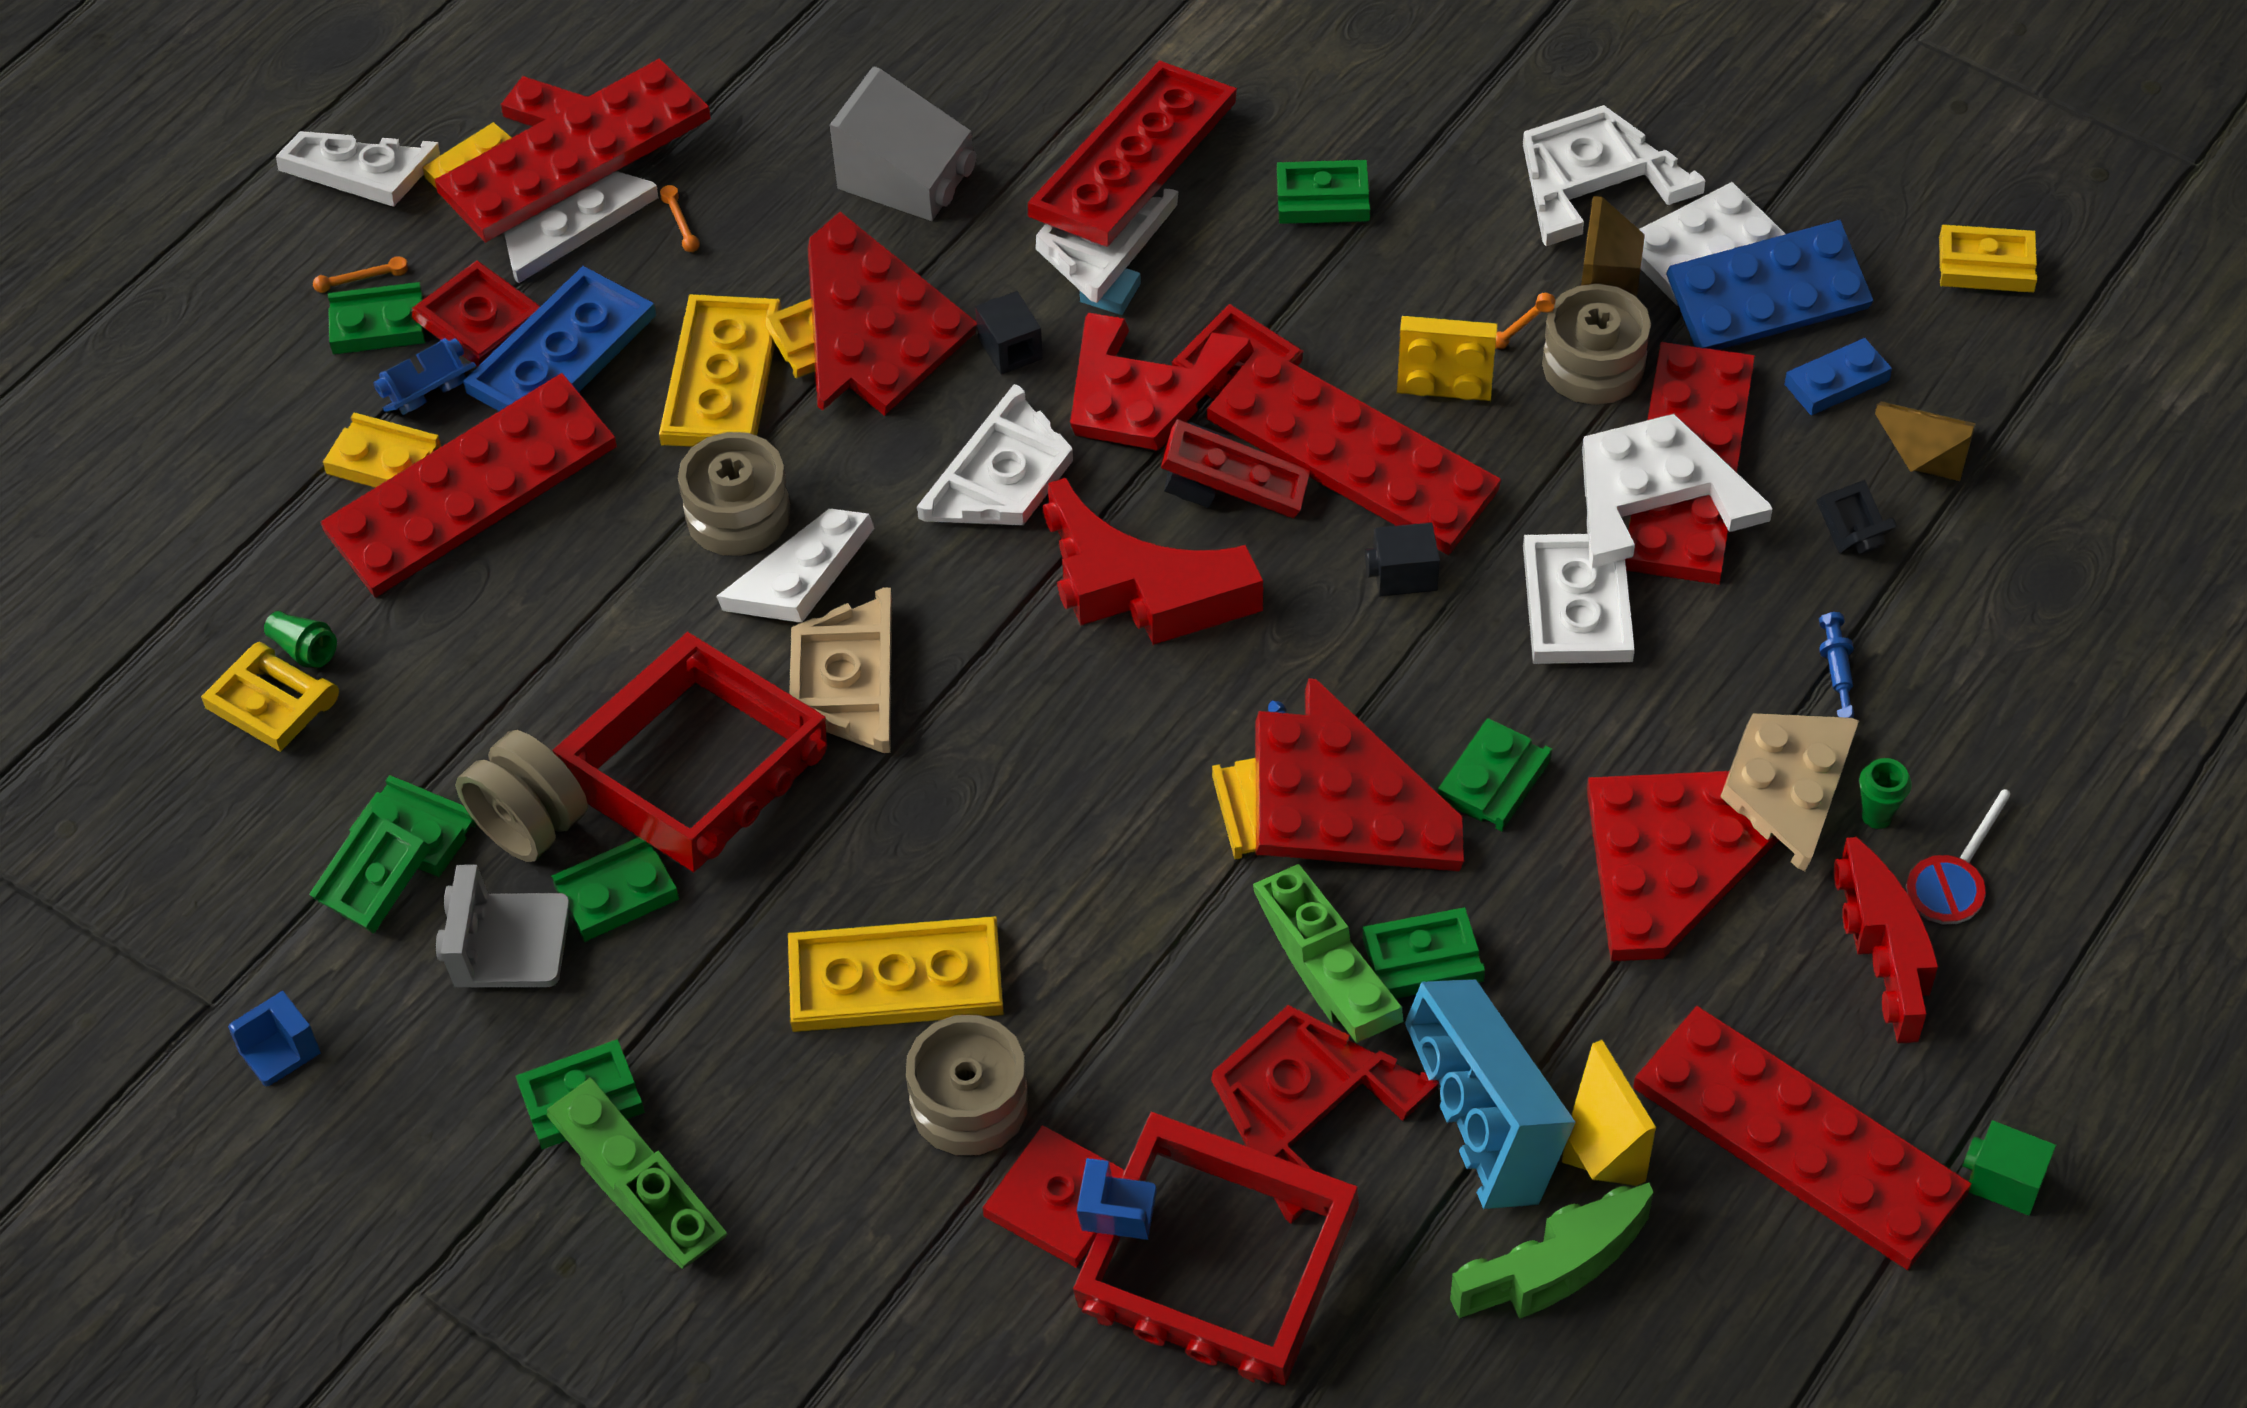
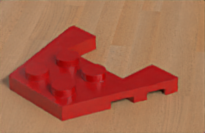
[1070,313,1254,450]
[1211,1005,1439,1224]

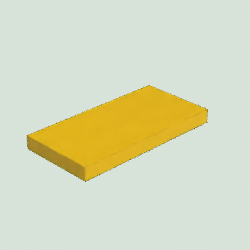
[659,294,782,447]
[788,916,1004,1032]

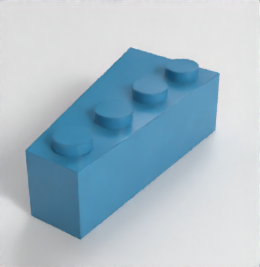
[1405,980,1576,1209]

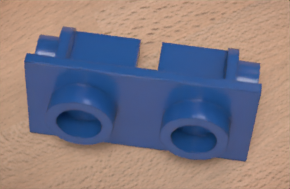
[373,338,476,415]

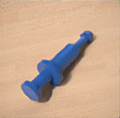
[1819,612,1854,718]

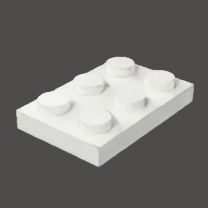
[1639,182,1785,306]
[1523,534,1635,664]

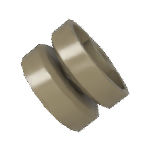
[1542,284,1651,405]
[678,432,791,556]
[455,730,588,862]
[906,1015,1028,1155]

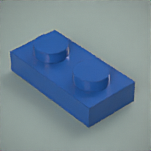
[1784,338,1892,416]

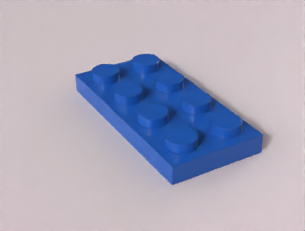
[1666,220,1873,350]
[463,266,656,411]

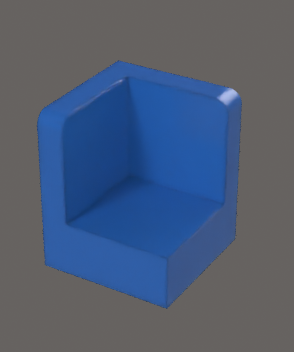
[228,991,321,1086]
[1077,1158,1157,1240]

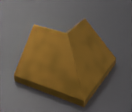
[1581,196,1645,297]
[1875,402,1976,481]

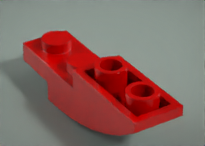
[1834,837,1938,1043]

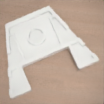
[1523,105,1705,246]
[1582,414,1772,567]

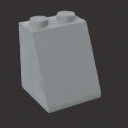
[830,67,976,221]

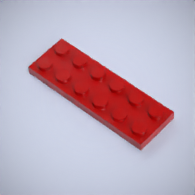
[434,58,711,243]
[1028,60,1237,247]
[1625,342,1755,585]
[1207,345,1501,555]
[320,373,617,598]
[1633,1006,1972,1271]

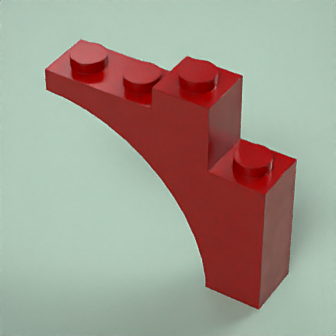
[1043,478,1263,645]

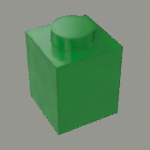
[1962,1120,2056,1216]

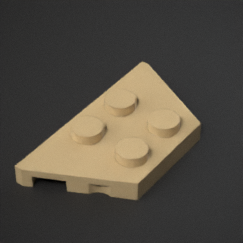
[789,588,892,753]
[1720,713,1859,871]

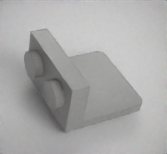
[436,865,570,987]

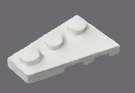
[276,131,440,207]
[717,509,875,623]

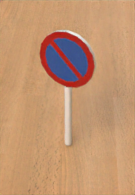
[1906,789,2010,924]

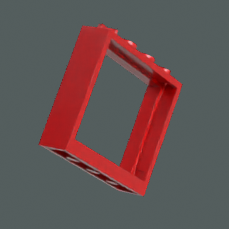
[552,632,827,872]
[1073,1112,1359,1386]

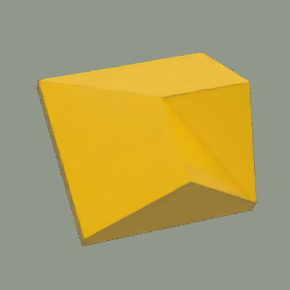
[1562,1040,1656,1186]

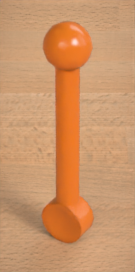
[660,185,700,252]
[313,256,408,293]
[1495,293,1556,350]

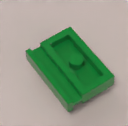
[1277,160,1370,224]
[328,282,425,354]
[1438,718,1552,832]
[349,775,477,877]
[309,809,432,934]
[552,837,679,942]
[1362,907,1485,999]
[516,1039,645,1150]

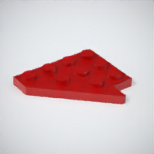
[808,211,977,416]
[1255,678,1464,871]
[1587,771,1779,961]

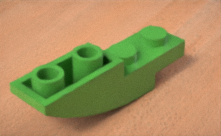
[1253,864,1403,1043]
[547,1077,727,1269]
[1450,1183,1653,1319]

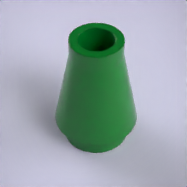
[264,611,337,668]
[1859,758,1912,829]

